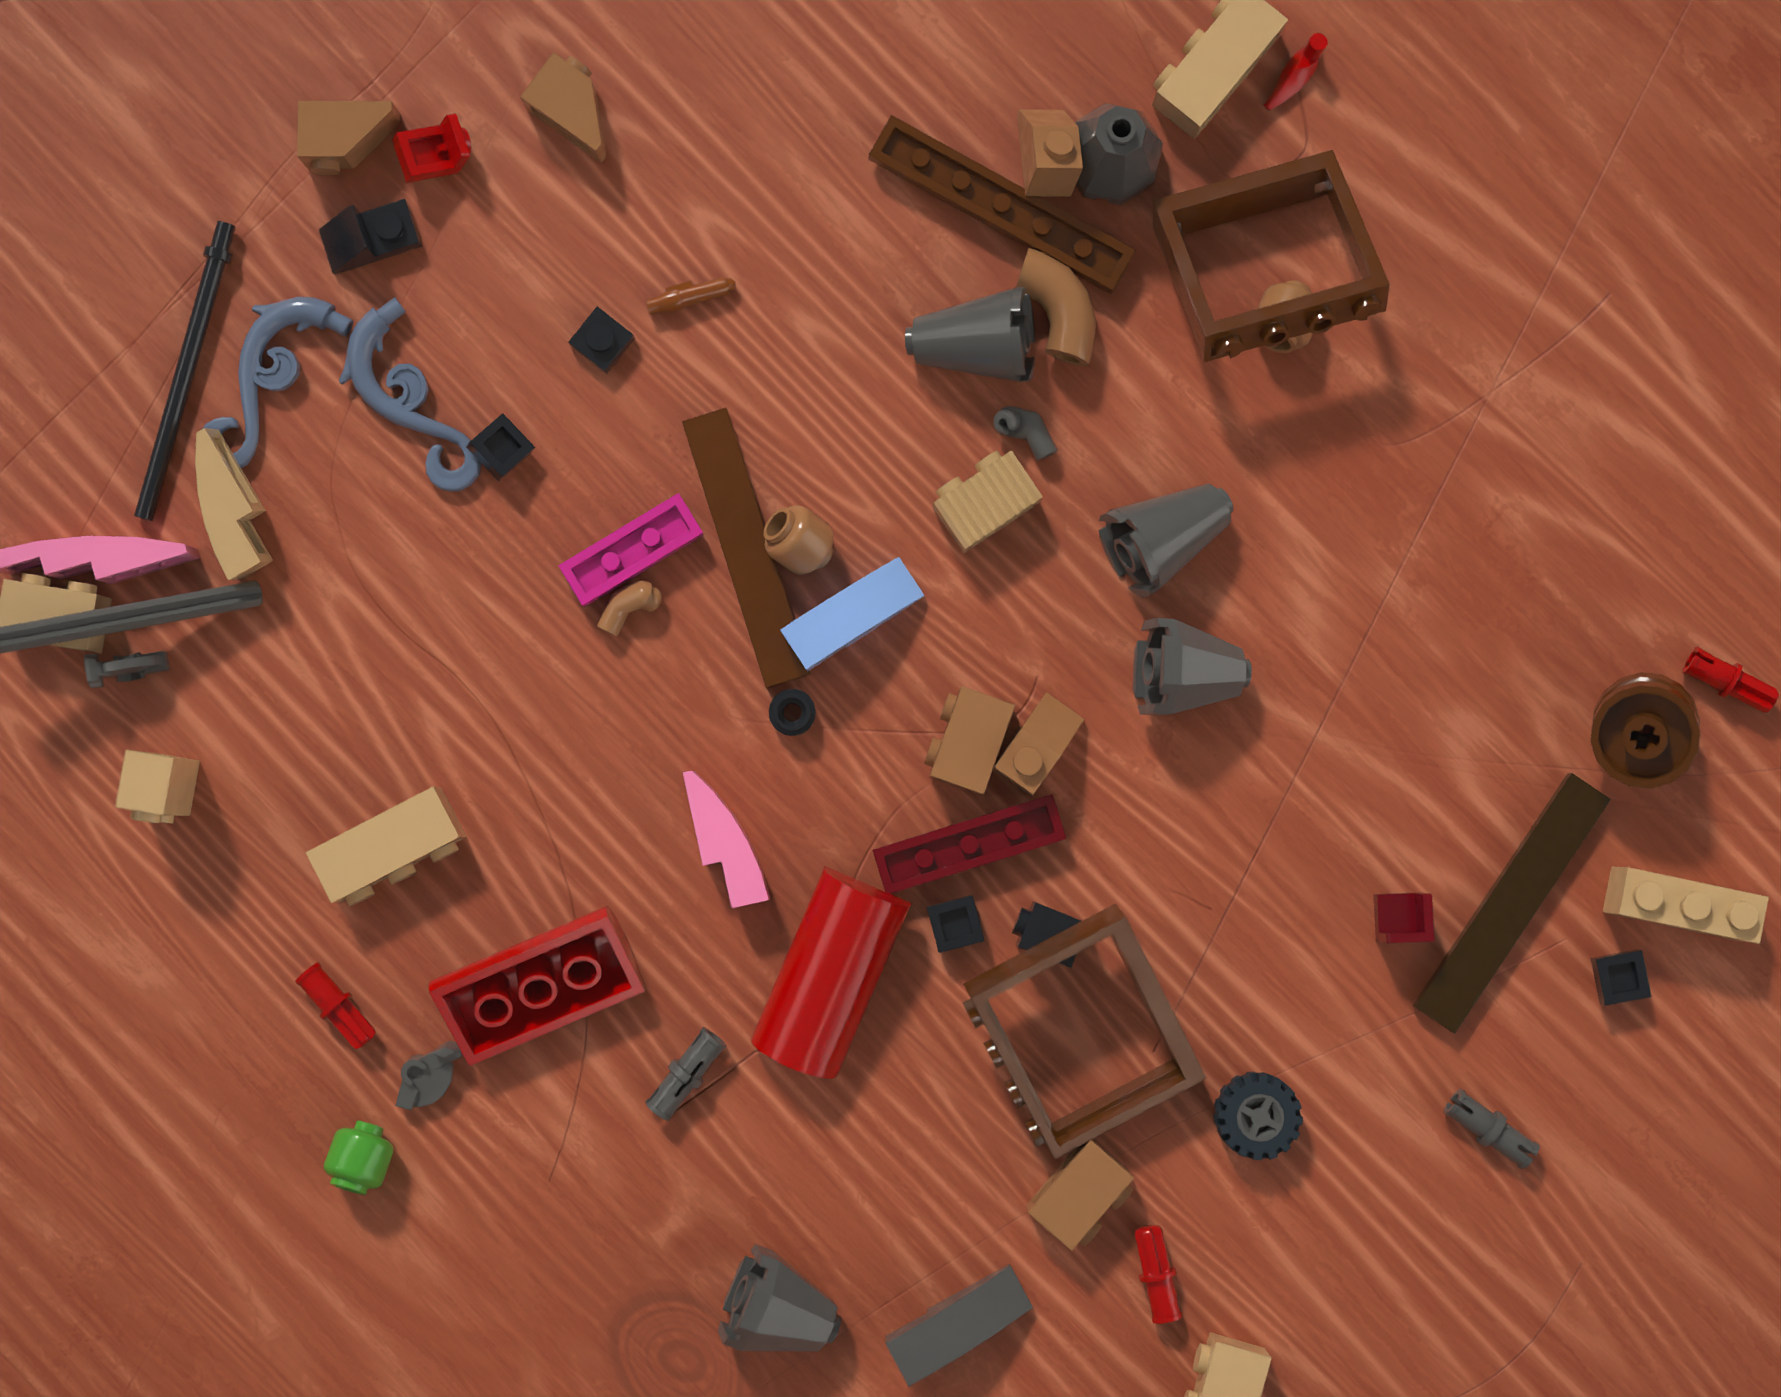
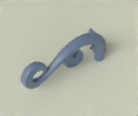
[201,297,353,469]
[339,297,482,492]

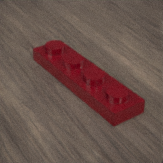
[872,794,1067,894]

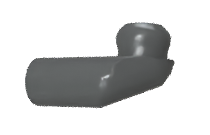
[993,406,1058,461]

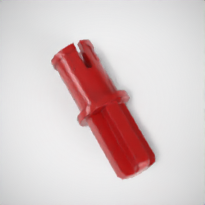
[1682,646,1779,713]
[295,962,376,1050]
[1134,1225,1182,1324]

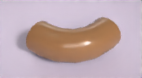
[1016,248,1097,366]

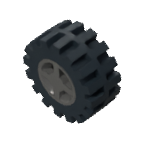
[1213,1071,1303,1161]

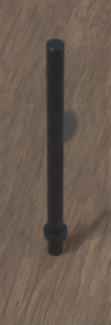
[134,221,236,521]

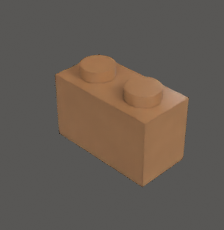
[924,686,1015,795]
[1025,1139,1134,1251]

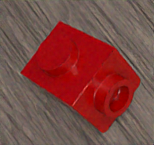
[392,113,471,183]

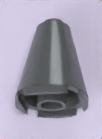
[905,287,1035,382]
[1099,484,1233,598]

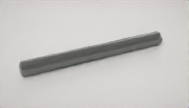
[0,581,263,654]

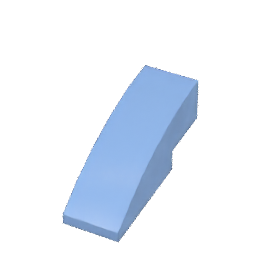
[780,557,925,672]

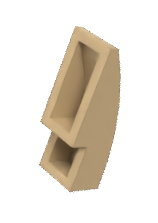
[195,428,273,581]

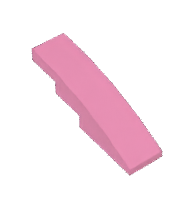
[0,536,200,584]

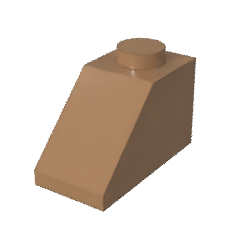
[520,52,607,163]
[297,101,401,176]
[1017,109,1083,197]
[993,692,1084,795]

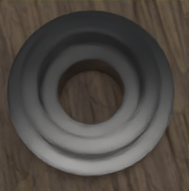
[769,689,816,736]

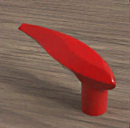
[1263,33,1328,111]

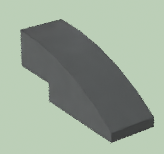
[885,1264,1033,1387]

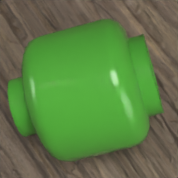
[323,1121,394,1195]

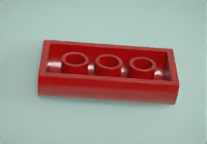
[751,866,912,1079]
[429,906,645,1066]

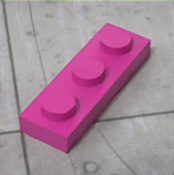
[558,493,704,607]

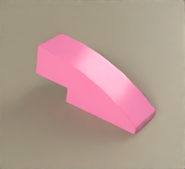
[683,771,771,908]

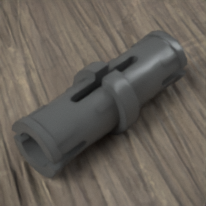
[645,1027,727,1121]
[1443,1089,1540,1169]

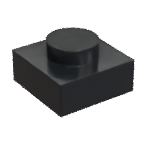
[568,306,635,374]
[466,413,535,482]
[927,895,985,953]
[1591,949,1652,1006]

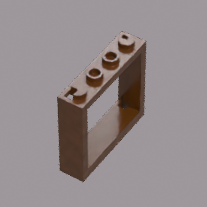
[1153,150,1390,362]
[963,904,1207,1159]

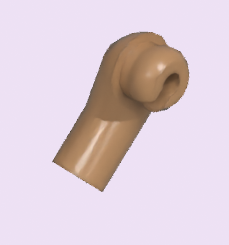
[597,580,662,637]

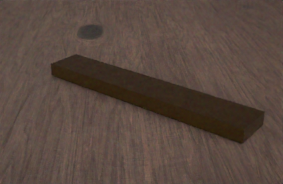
[1412,773,1611,1034]

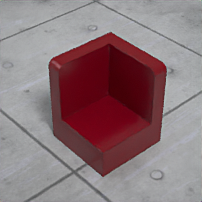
[1373,892,1435,943]

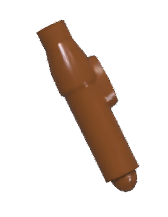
[645,276,736,315]

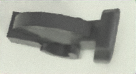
[83,651,170,688]
[395,1041,463,1110]

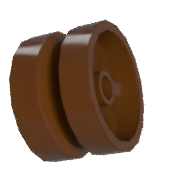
[1590,672,1700,788]

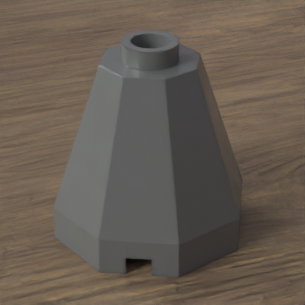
[1075,103,1163,205]
[1132,618,1252,716]
[718,1244,841,1352]

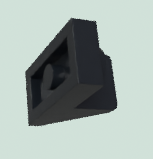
[318,199,422,275]

